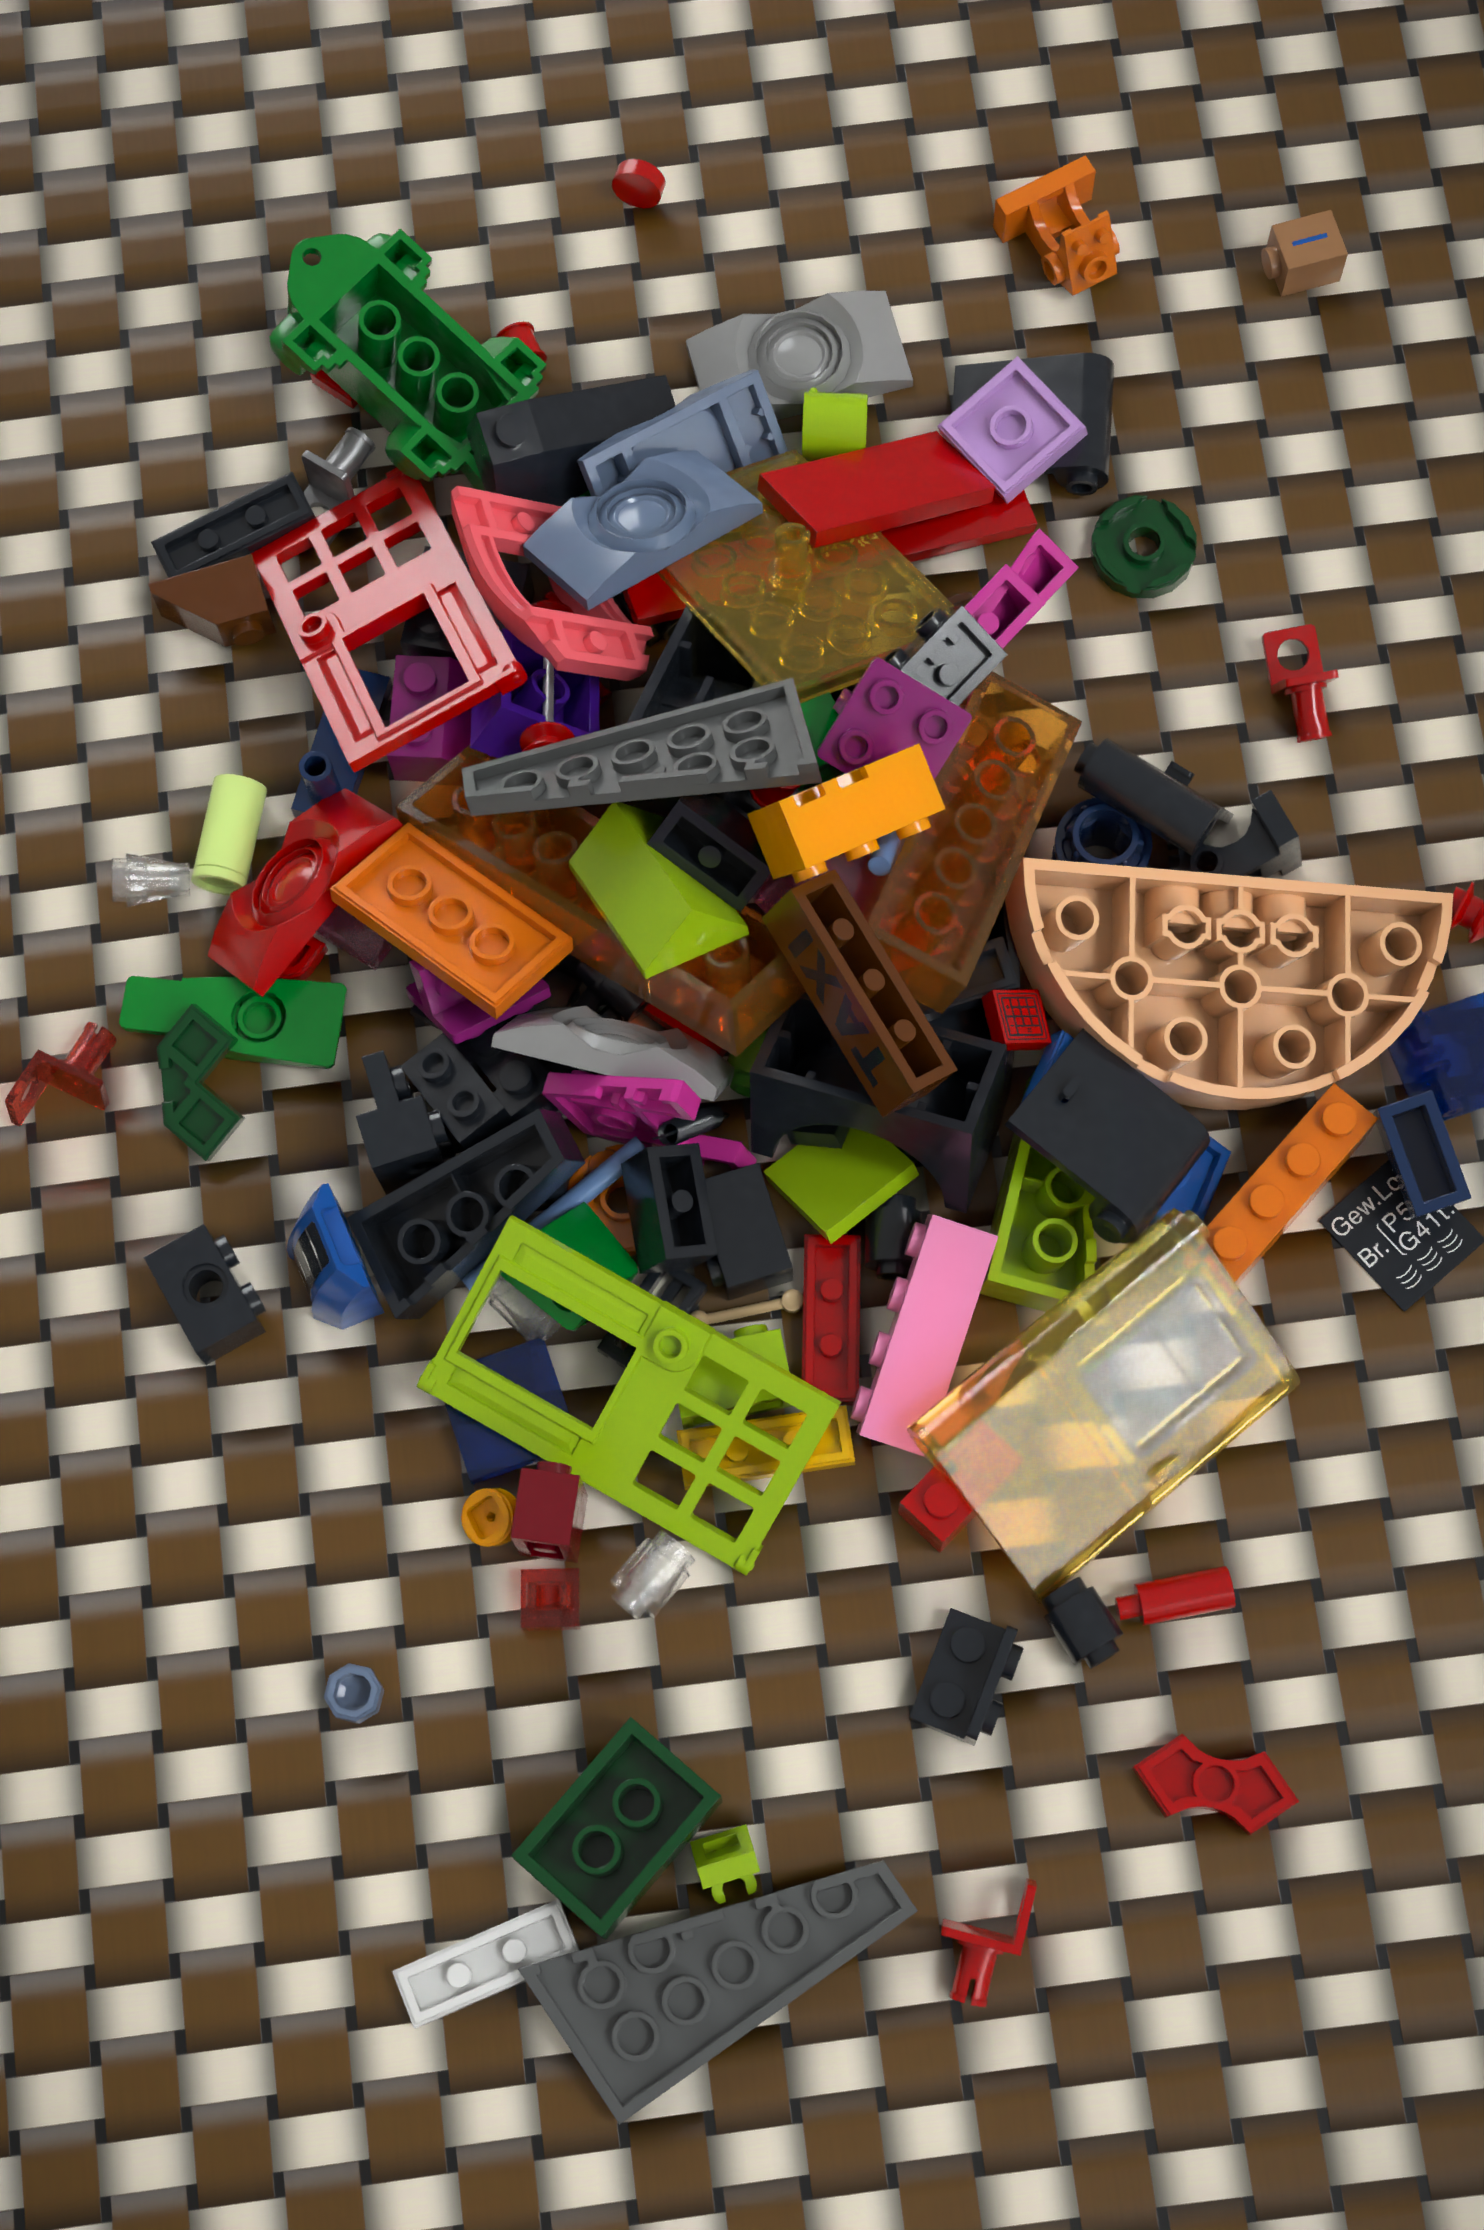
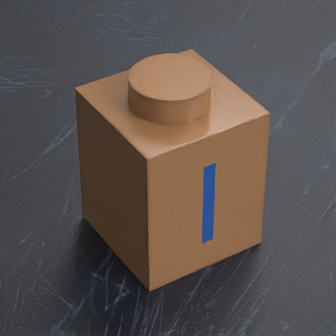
[1261,210,1348,297]

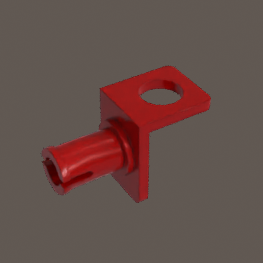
[1262,624,1339,743]
[941,1878,1037,2007]

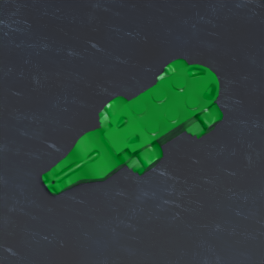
[269,229,591,497]

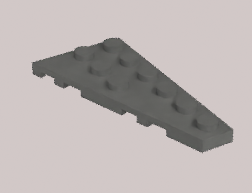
[462,678,822,816]
[518,1860,918,2125]

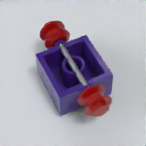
[470,600,599,758]

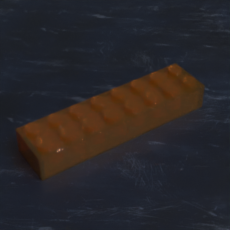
[395,745,806,1057]

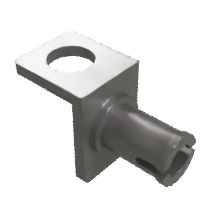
[301,427,376,547]

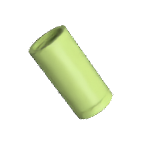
[191,774,267,896]

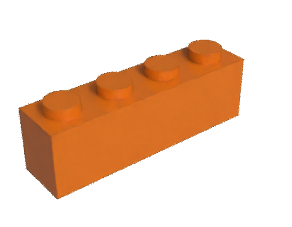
[1181,1083,1378,1300]

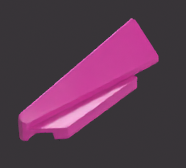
[964,528,1079,649]

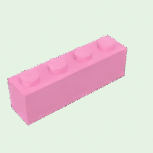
[850,1214,999,1457]

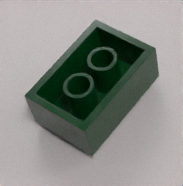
[511,1717,723,1940]

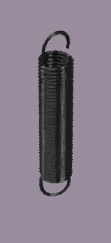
[652,1104,730,1146]

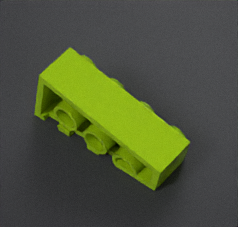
[980,1069,1098,1322]

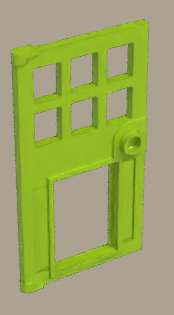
[416,1215,841,1576]

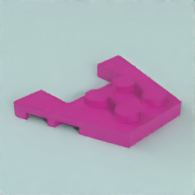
[542,1070,757,1171]

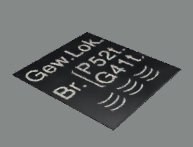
[1319,1160,1484,1312]

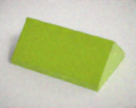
[569,802,749,979]

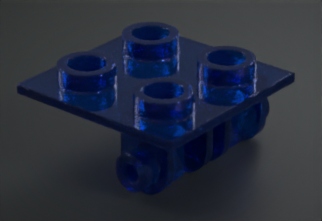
[1388,992,1484,1121]

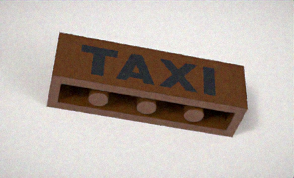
[762,869,958,1118]

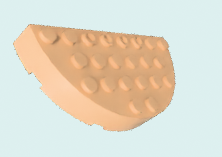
[1004,857,1453,1110]

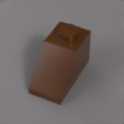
[149,554,276,647]

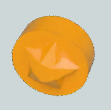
[461,1488,517,1547]

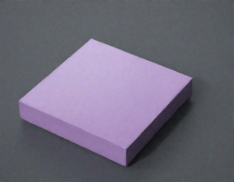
[937,356,1088,504]

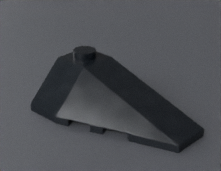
[465,375,676,507]

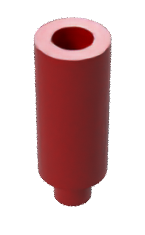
[1115,1566,1236,1626]

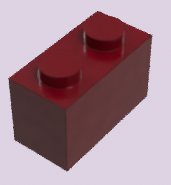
[511,1461,588,1563]

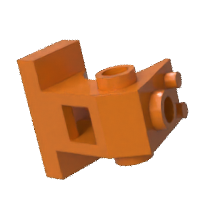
[993,155,1120,296]

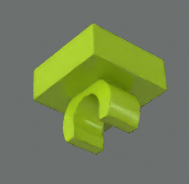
[690,1824,760,1904]

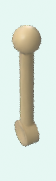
[690,1289,803,1325]

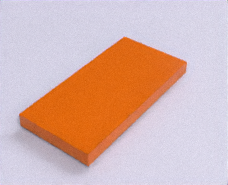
[330,822,573,1020]

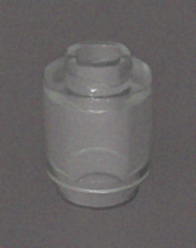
[489,1275,562,1342]
[610,1530,695,1619]

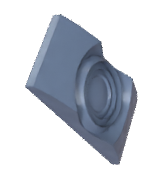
[577,369,793,496]
[523,450,763,611]

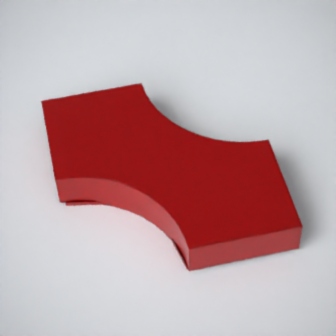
[1132,1734,1299,1836]

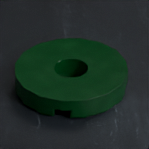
[1091,495,1197,599]

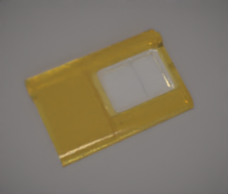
[907,1208,1301,1604]

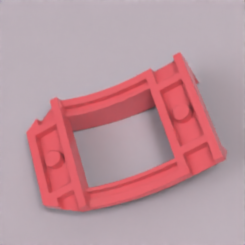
[451,485,654,681]

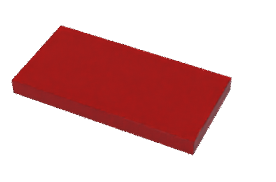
[757,431,995,548]

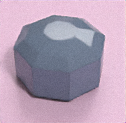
[324,1663,384,1724]

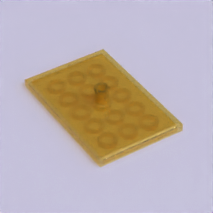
[657,449,954,703]

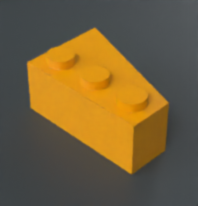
[747,744,946,883]

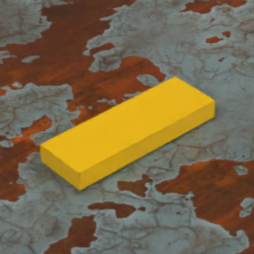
[676,1406,855,1490]

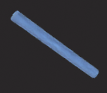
[462,1136,646,1290]

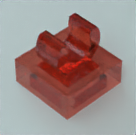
[521,1568,581,1631]

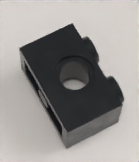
[144,1224,266,1365]

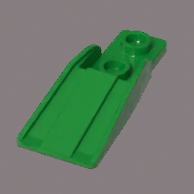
[119,976,347,1069]

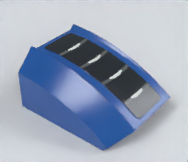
[287,1183,385,1330]

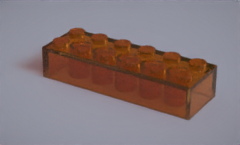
[862,671,1082,1014]

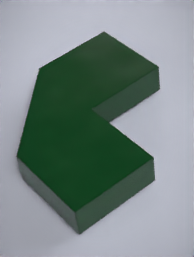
[157,1004,245,1161]

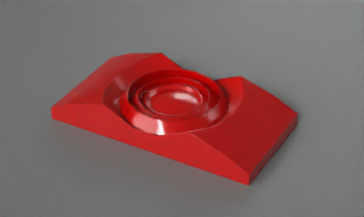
[207,788,403,997]

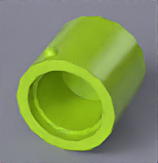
[802,387,868,462]

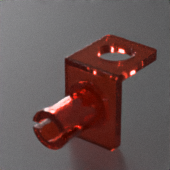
[5,1022,117,1126]

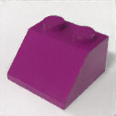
[387,655,498,783]

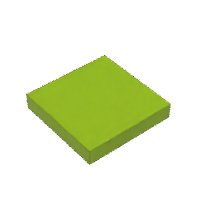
[763,1128,919,1244]

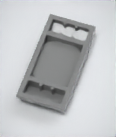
[686,290,913,420]
[491,1006,735,1101]

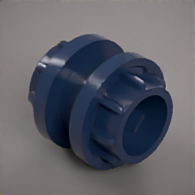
[1051,798,1152,868]

